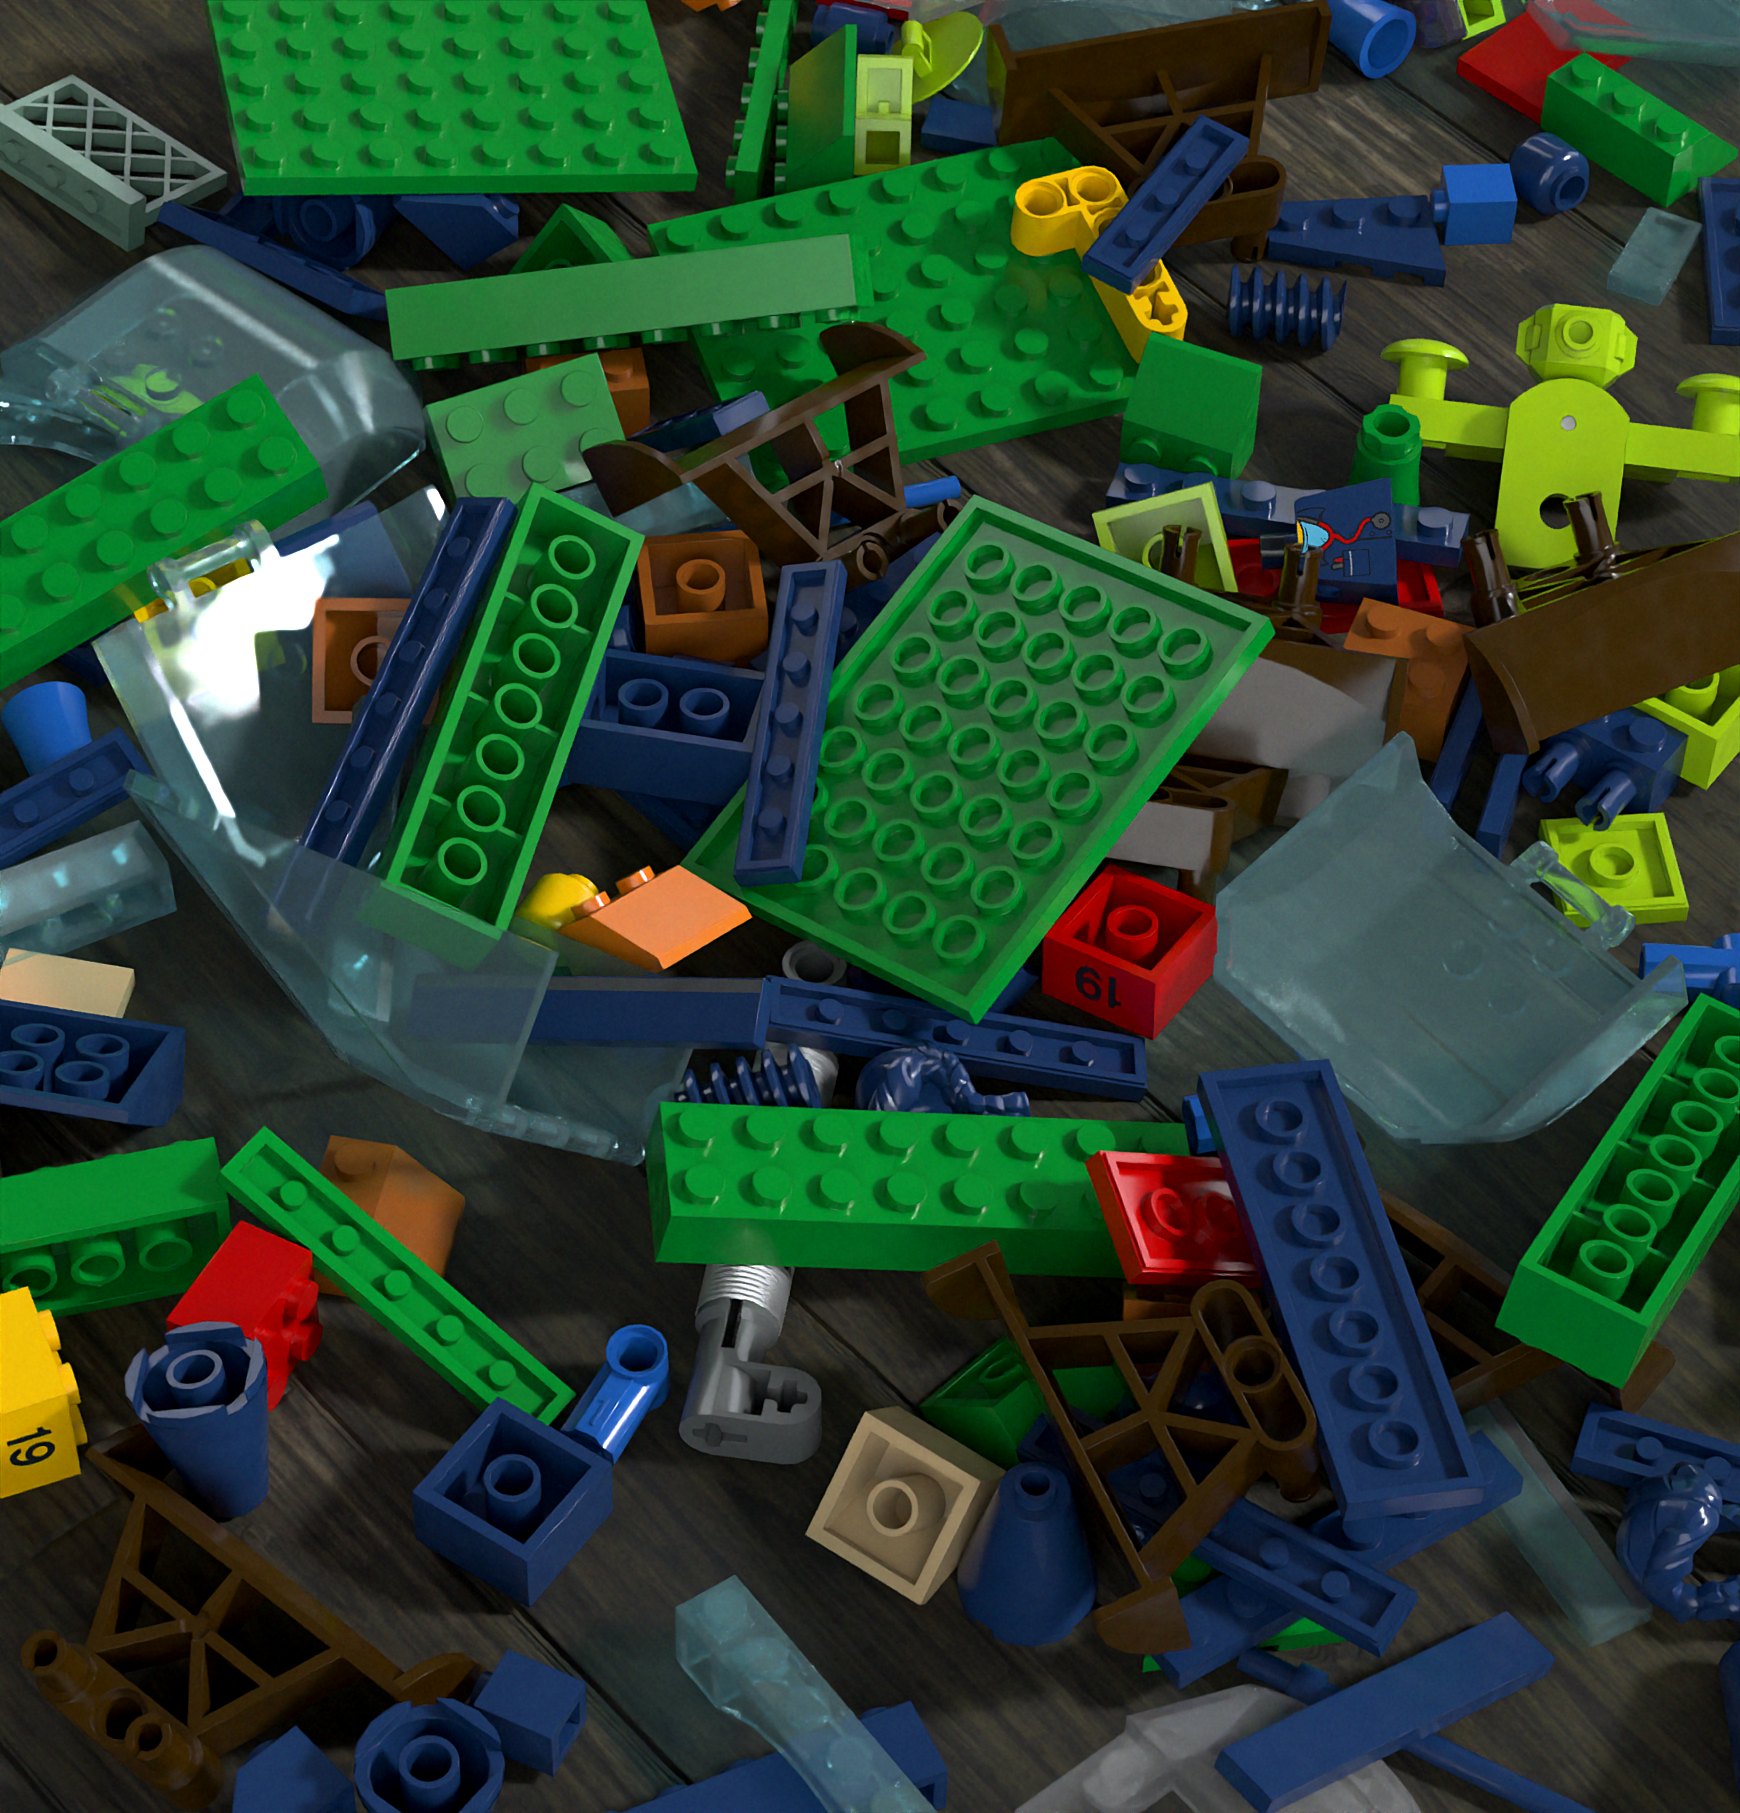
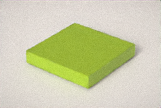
[1538,812,1689,929]

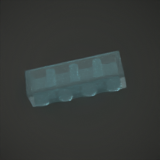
[0,820,177,970]

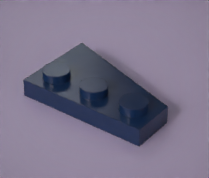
[1266,195,1446,288]

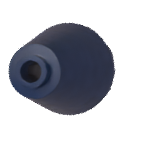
[272,194,399,272]
[125,1321,269,1518]
[957,1462,1098,1647]
[354,1698,505,1813]

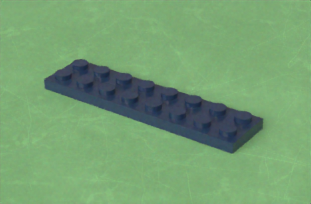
[1196,1059,1486,1522]

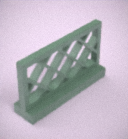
[0,74,227,252]

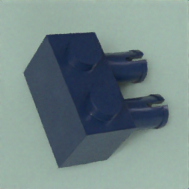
[1522,706,1689,831]

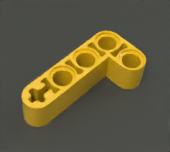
[1010,166,1188,364]

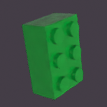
[421,352,626,510]

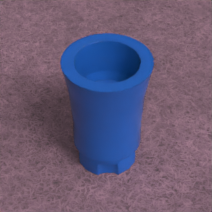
[1296,0,1416,79]
[1,681,92,776]

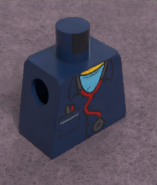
[1260,478,1399,607]

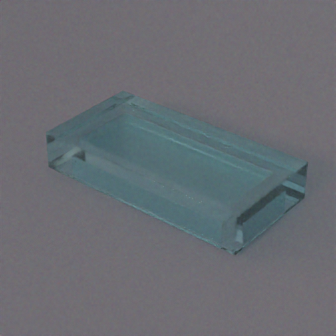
[1606,207,1702,307]

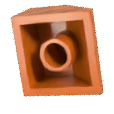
[553,865,752,977]

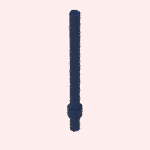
[1236,1646,1597,1813]

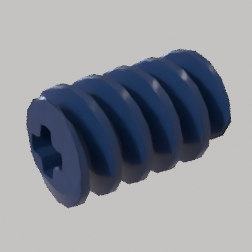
[1225,264,1348,351]
[674,1043,822,1108]

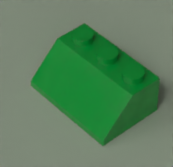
[775,24,857,196]
[1540,52,1738,208]

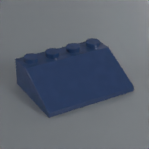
[0,999,186,1129]

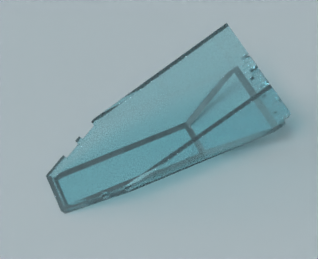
[123,769,693,1166]

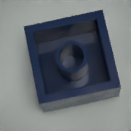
[412,1396,613,1608]

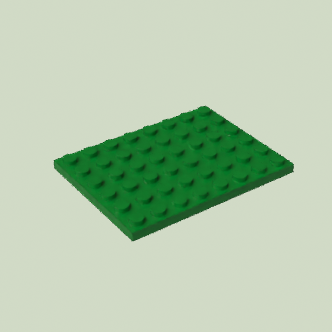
[202,0,698,196]
[646,137,1140,493]
[679,494,1276,1025]

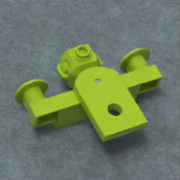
[1381,304,1740,572]

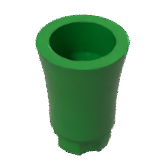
[1345,404,1422,507]

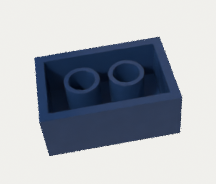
[567,648,765,807]

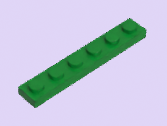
[725,0,801,205]
[215,1125,577,1426]

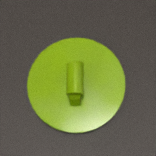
[889,12,983,104]

